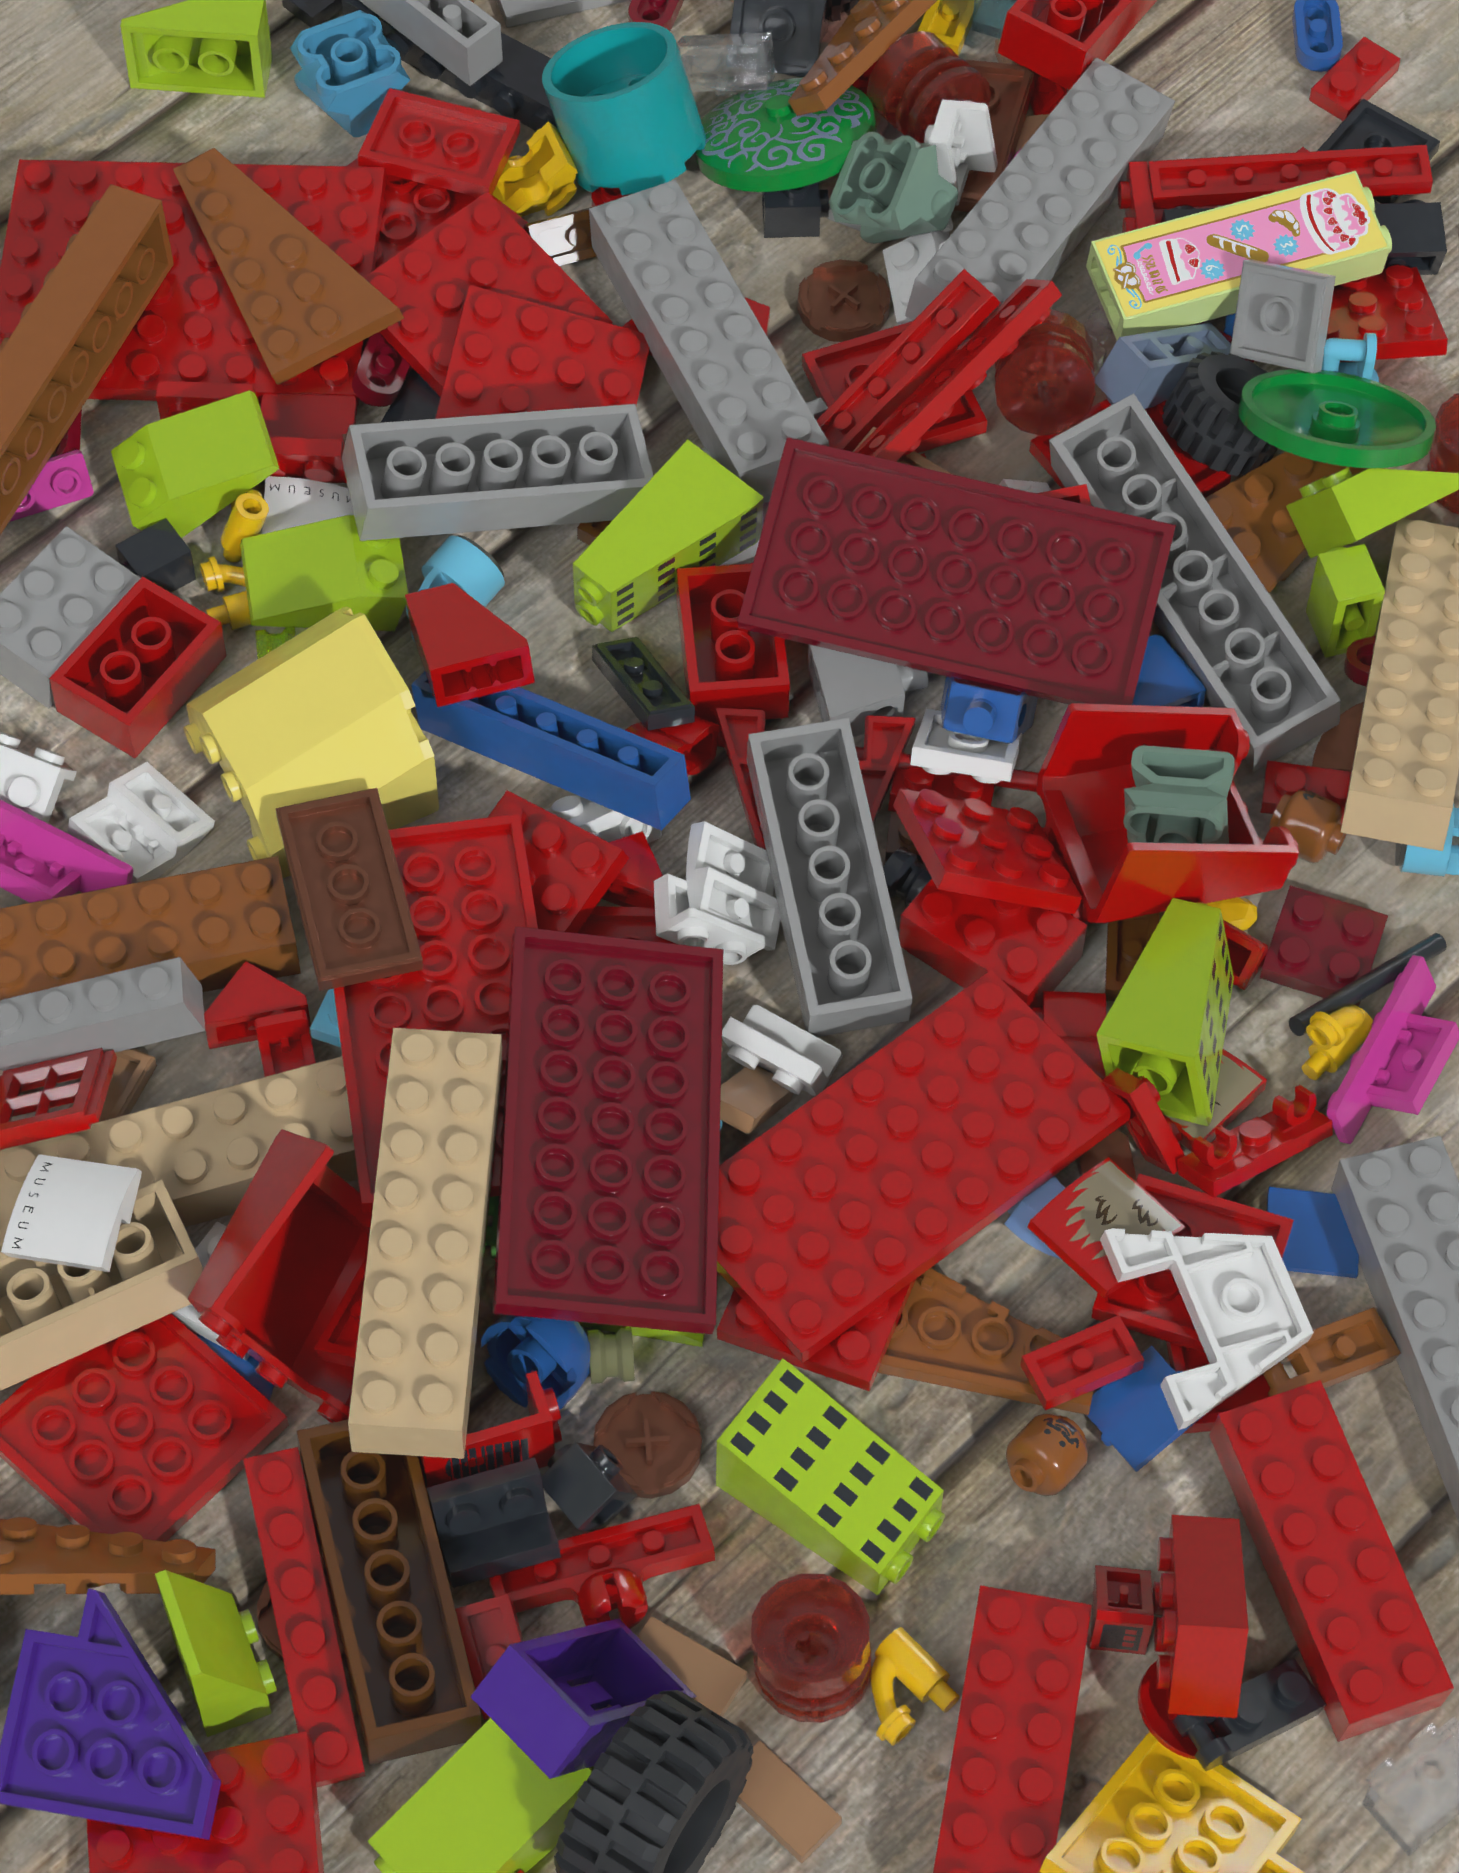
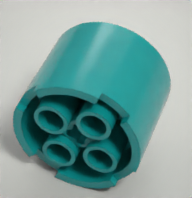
[542,22,706,195]

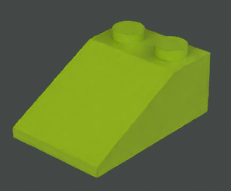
[120,0,273,98]
[111,390,280,538]
[1286,467,1459,559]
[240,515,408,631]
[155,1570,277,1737]

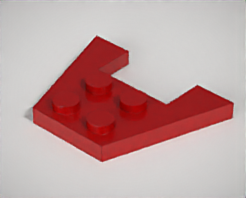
[715,708,916,850]

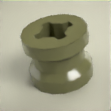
[588,1327,635,1384]

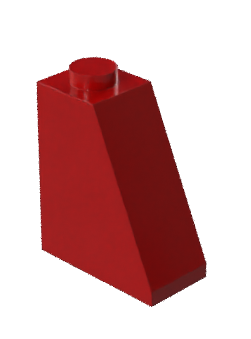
[405,583,535,707]

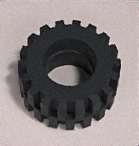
[1162,352,1278,476]

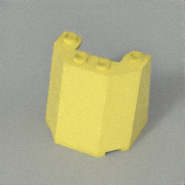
[183,607,439,879]

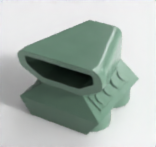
[829,132,958,244]
[1123,745,1235,844]

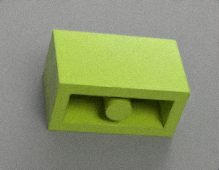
[1306,544,1385,658]

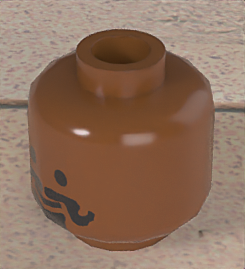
[1269,789,1347,864]
[1006,1414,1088,1496]

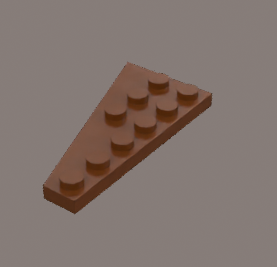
[788,0,937,116]
[173,148,404,385]
[1205,451,1384,593]
[878,1268,1094,1415]
[0,1517,216,1595]

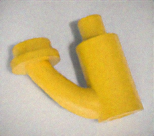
[220,489,269,562]
[200,556,251,630]
[1301,1005,1373,1080]
[871,1627,960,1746]

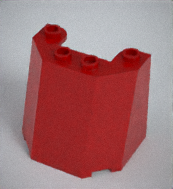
[1037,703,1299,923]
[188,1129,372,1423]

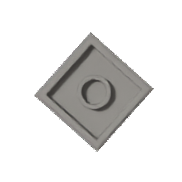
[1230,259,1336,373]

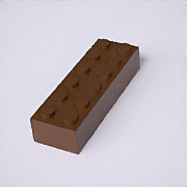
[297,1419,481,1765]

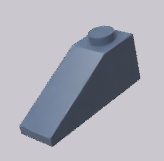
[1093,323,1231,409]

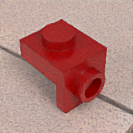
[254,1009,316,1077]

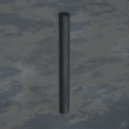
[1289,933,1447,1036]

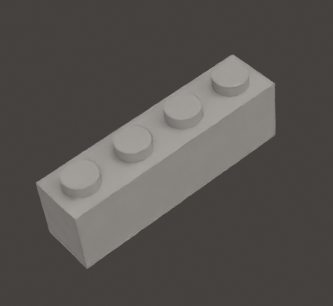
[359,0,503,86]
[0,957,205,1071]

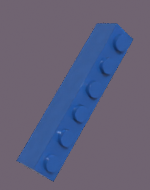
[411,671,691,831]

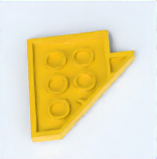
[1039,1731,1304,1873]

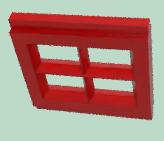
[0,1048,117,1150]

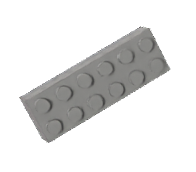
[342,404,653,541]
[746,717,913,1037]

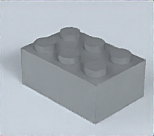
[0,526,140,709]

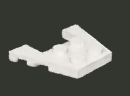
[1100,1228,1314,1430]

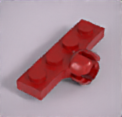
[488,1504,715,1629]

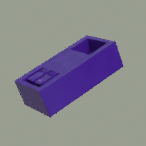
[470,1618,697,1779]

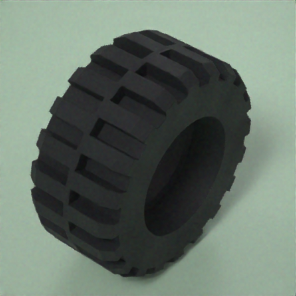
[554,1690,754,1873]

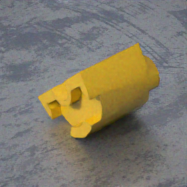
[493,121,578,217]

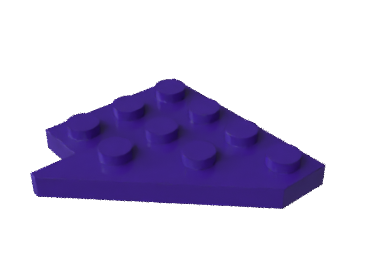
[0,1589,221,1840]

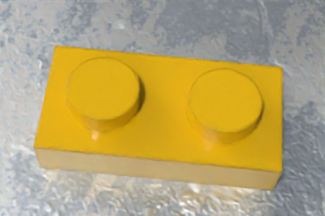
[915,0,982,59]

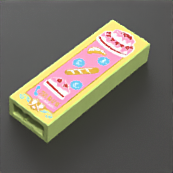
[1086,171,1392,340]

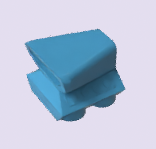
[290,10,410,138]

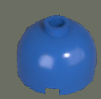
[481,1314,591,1409]

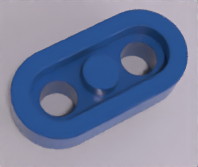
[1292,0,1343,72]

